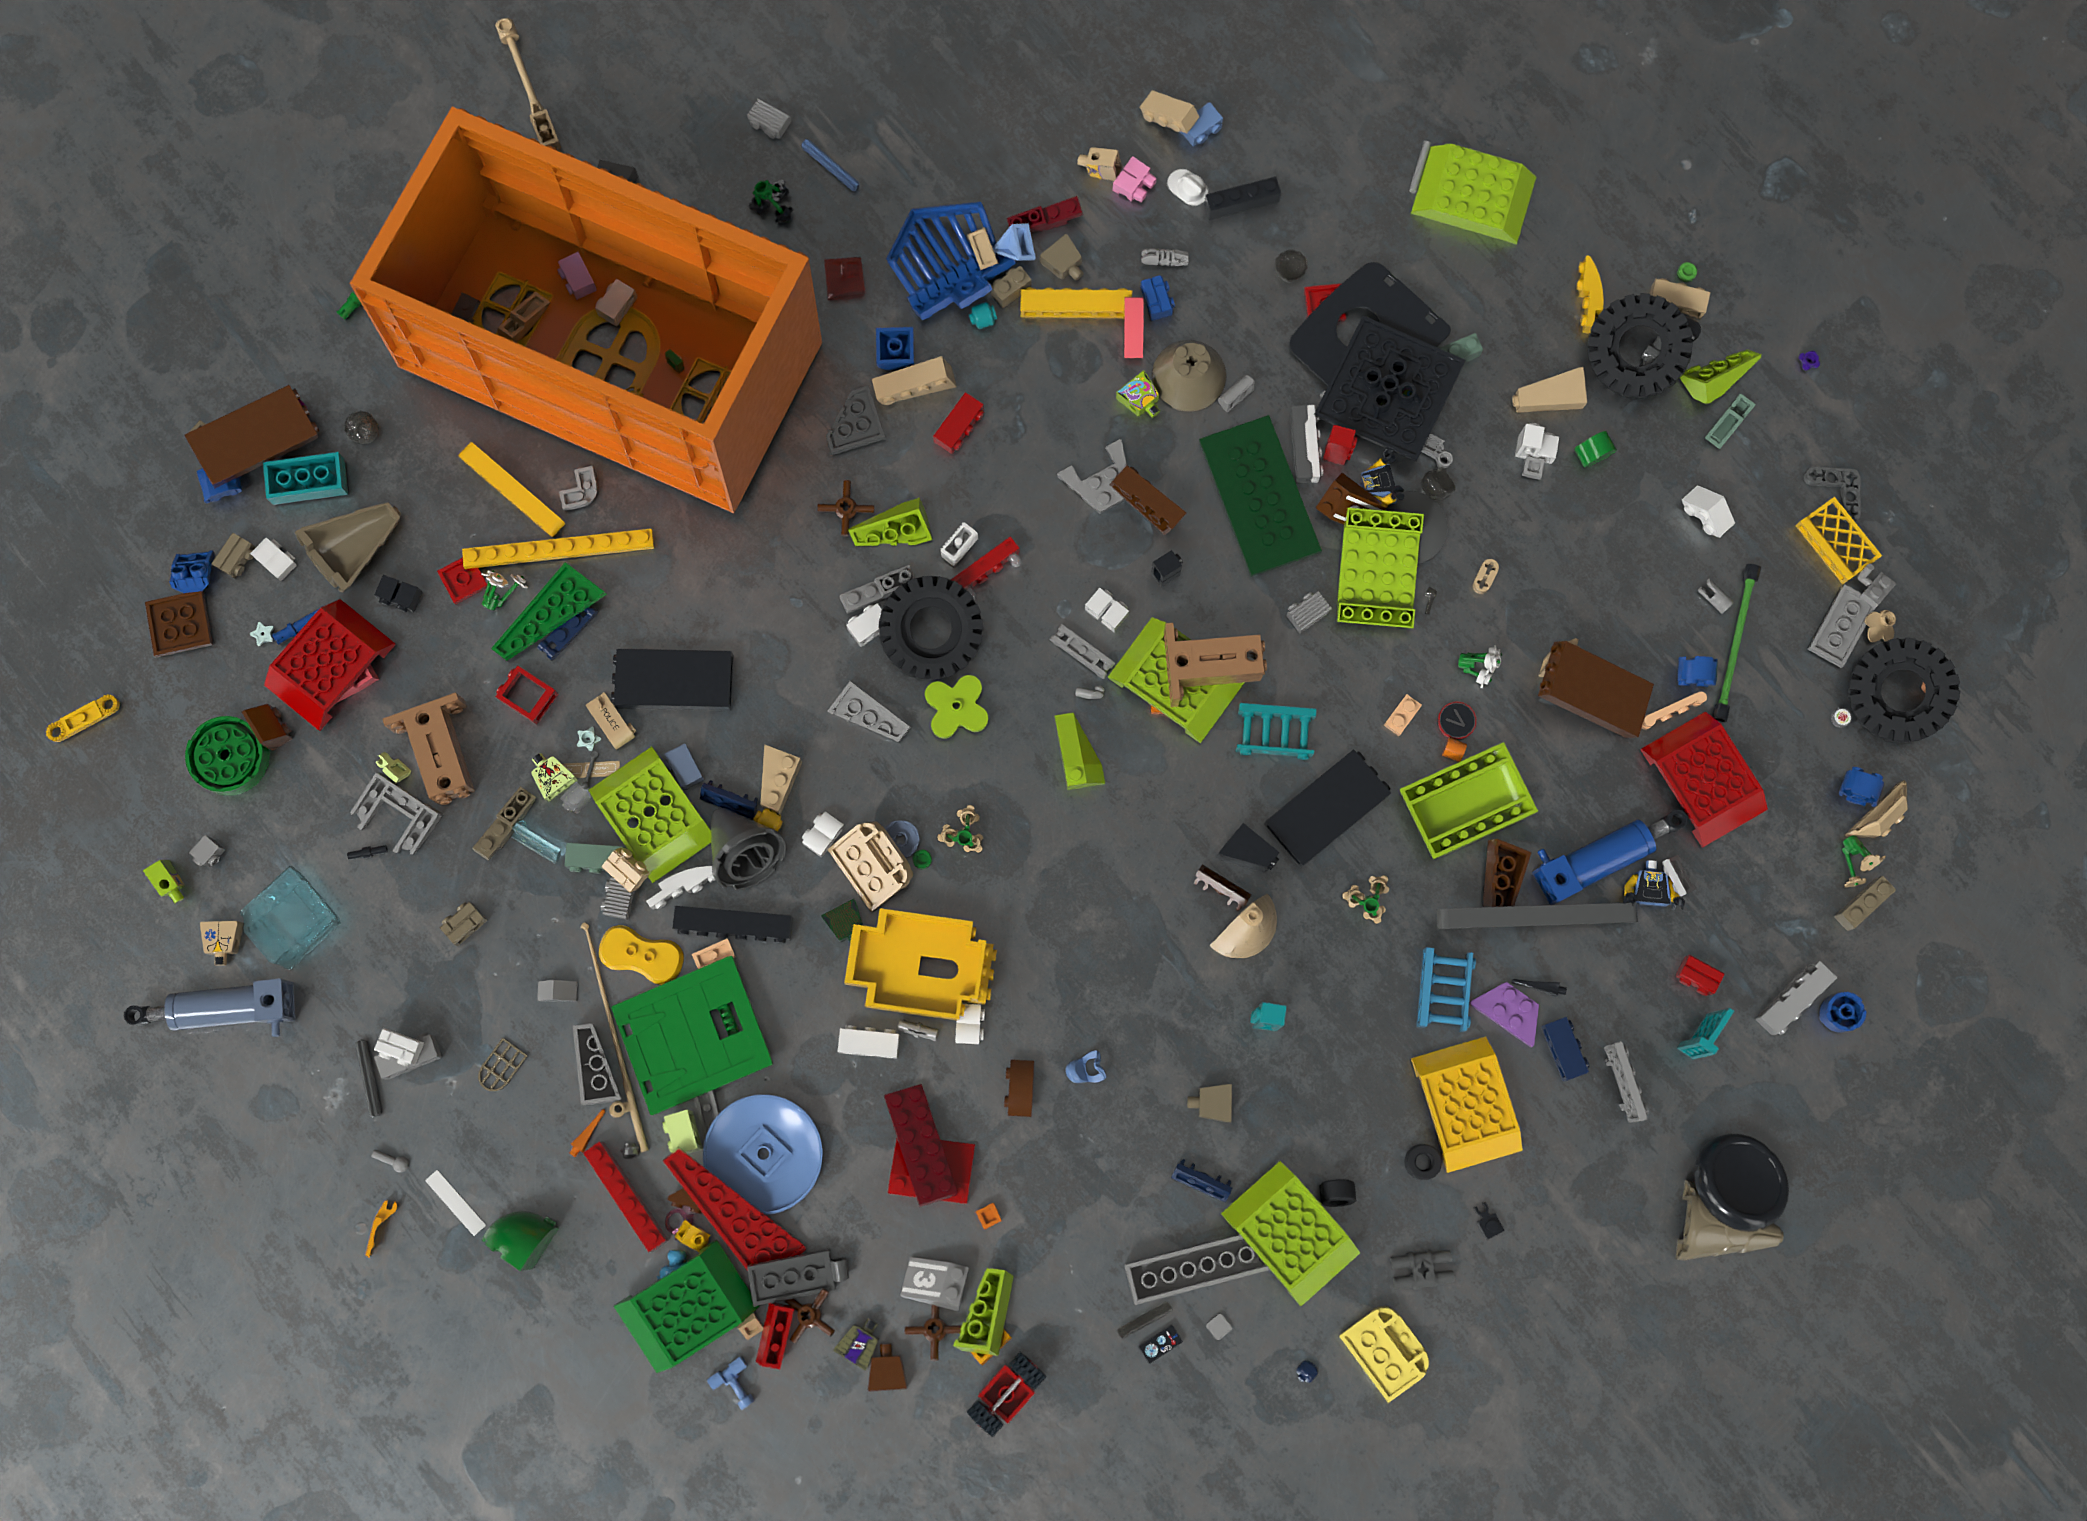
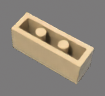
[1140,90,1199,134]
[1650,278,1711,319]

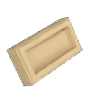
[967,228,998,270]

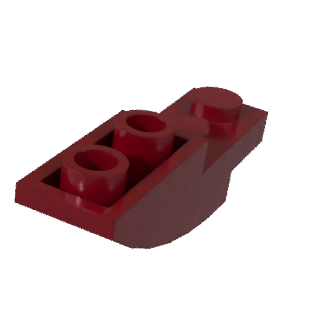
[1007,196,1084,234]

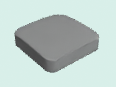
[1206,1314,1232,1340]

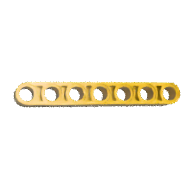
[458,442,566,538]

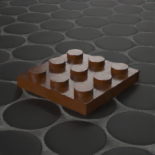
[145,591,213,658]

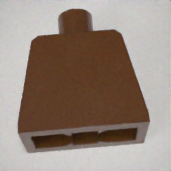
[868,1343,908,1391]

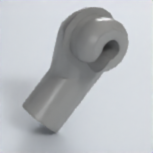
[1075,685,1105,699]

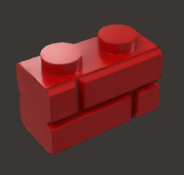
[1675,955,1725,996]

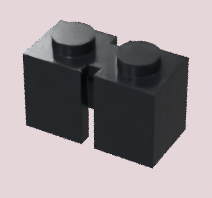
[1151,550,1183,587]
[374,575,423,613]

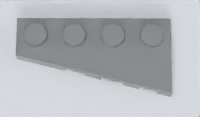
[827,681,911,742]

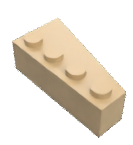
[872,356,957,405]

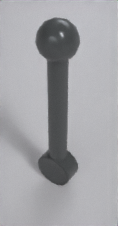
[582,750,599,789]

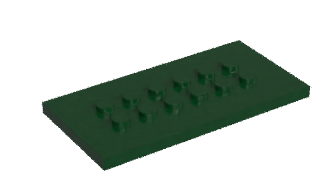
[1199,415,1322,577]

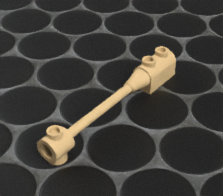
[495,18,561,151]

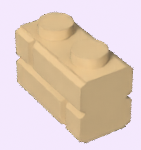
[602,847,650,893]

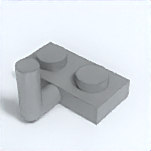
[1857,564,1896,609]

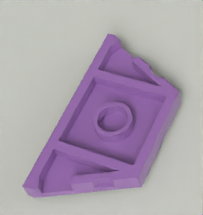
[1469,982,1539,1047]

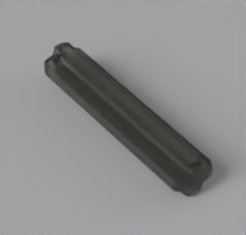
[1117,1302,1172,1339]

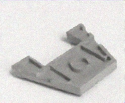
[1057,439,1127,514]

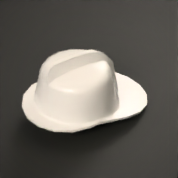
[1168,169,1208,206]

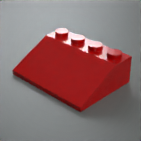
[888,1138,975,1204]

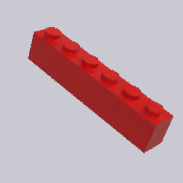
[583,1141,669,1253]

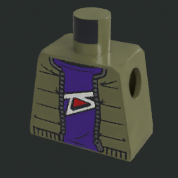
[833,1318,879,1371]

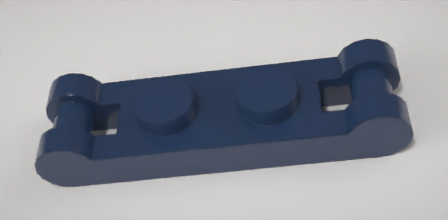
[537,606,598,661]

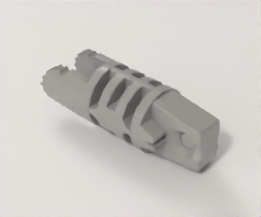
[1141,248,1189,266]

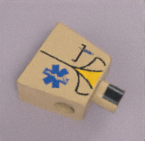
[200,921,244,966]

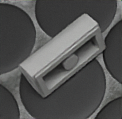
[1218,374,1255,412]

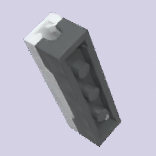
[1290,405,1323,484]

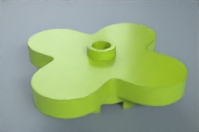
[925,675,988,739]

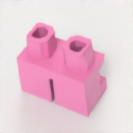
[1113,156,1157,202]

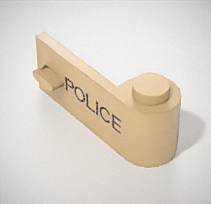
[586,692,637,750]

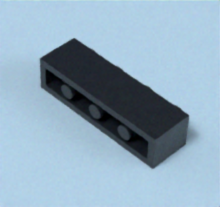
[1204,176,1281,220]

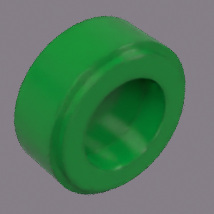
[912,849,932,870]

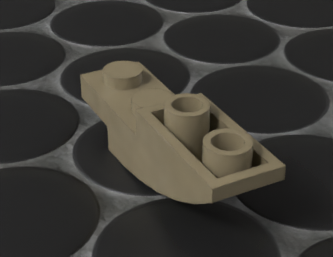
[473,786,536,861]

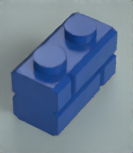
[1140,275,1175,321]

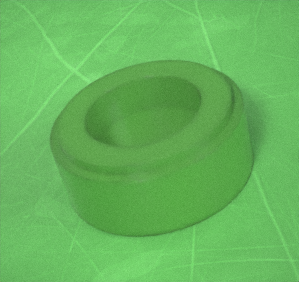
[1677,262,1697,282]

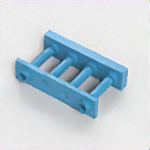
[1417,947,1476,1032]

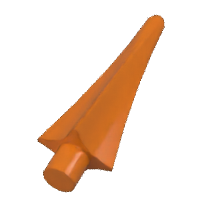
[569,1109,605,1157]

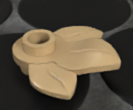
[1864,610,1896,642]

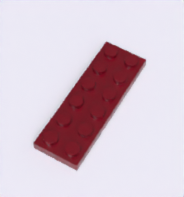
[884,1084,958,1207]

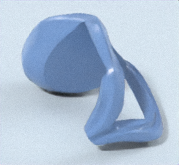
[1066,1051,1106,1083]

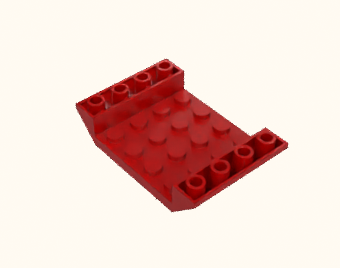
[264,599,396,731]
[1640,711,1768,848]

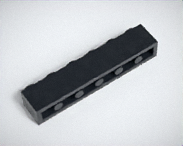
[672,906,793,944]

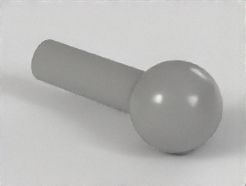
[371,1149,409,1172]

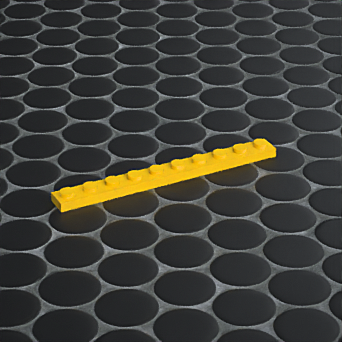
[462,529,654,569]

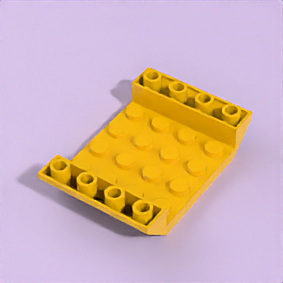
[1411,1036,1523,1173]

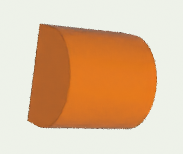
[1442,737,1467,762]

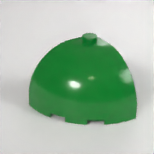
[482,1211,559,1271]

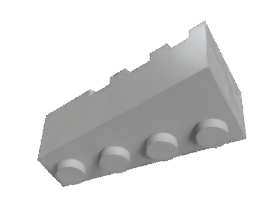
[1755,961,1837,1036]

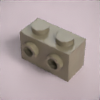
[991,266,1032,309]

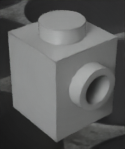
[189,835,225,868]

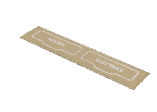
[562,761,620,778]

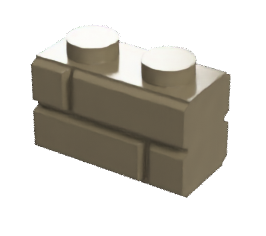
[212,533,256,579]
[439,902,488,946]

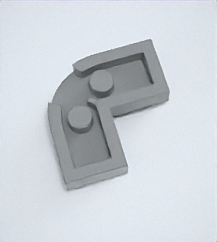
[559,466,598,511]

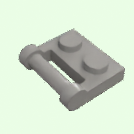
[1662,855,1696,897]

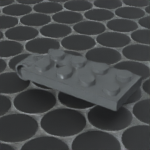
[747,1249,849,1306]

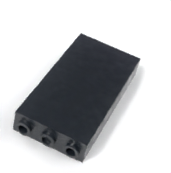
[611,649,734,711]
[1264,749,1391,868]

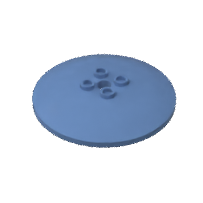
[703,1094,823,1215]

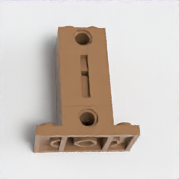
[1164,623,1267,707]
[382,692,475,805]

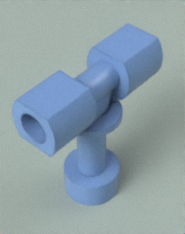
[707,1356,755,1410]

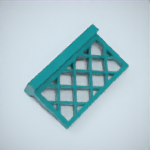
[1677,1007,1734,1059]

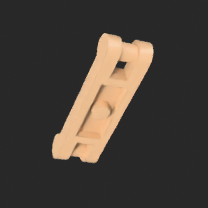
[1641,692,1707,730]

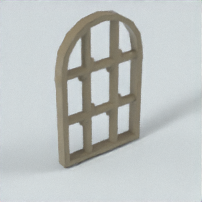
[478,1038,528,1091]

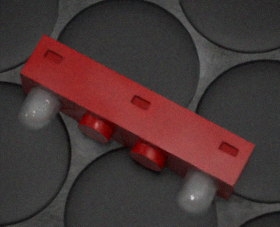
[951,536,1022,599]

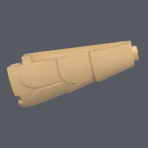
[1210,894,1277,958]

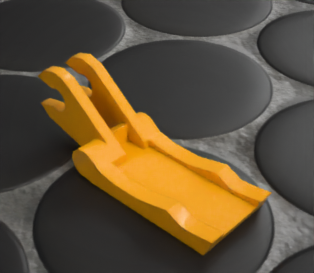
[365,1200,397,1258]

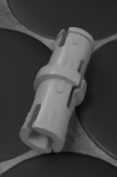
[898,1019,939,1041]

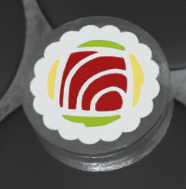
[1831,708,1852,728]

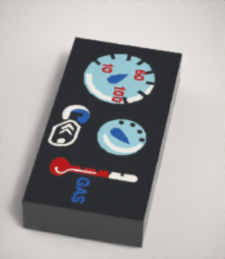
[1138,1324,1183,1364]

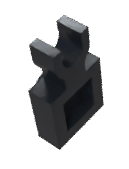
[1473,1202,1505,1240]

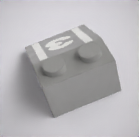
[900,1257,969,1311]

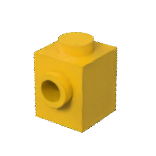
[674,1220,710,1252]

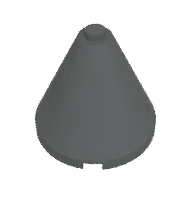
[711,808,786,890]

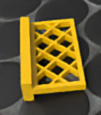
[1795,497,1882,584]

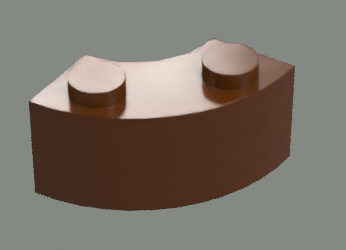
[1004,1060,1034,1117]

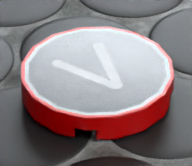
[1438,702,1476,740]

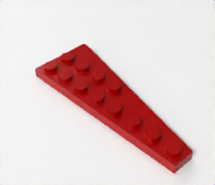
[663,1148,807,1271]

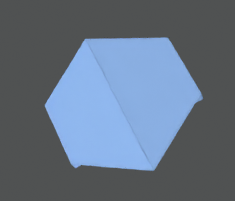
[993,224,1036,261]

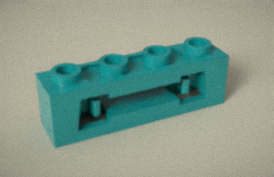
[1250,1002,1287,1032]

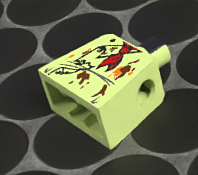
[531,753,578,802]

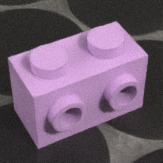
[557,252,597,300]

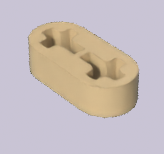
[1472,559,1499,594]

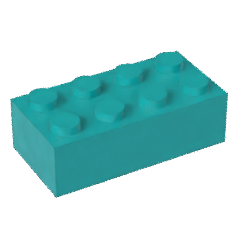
[263,452,348,505]

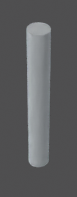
[1409,141,1431,193]

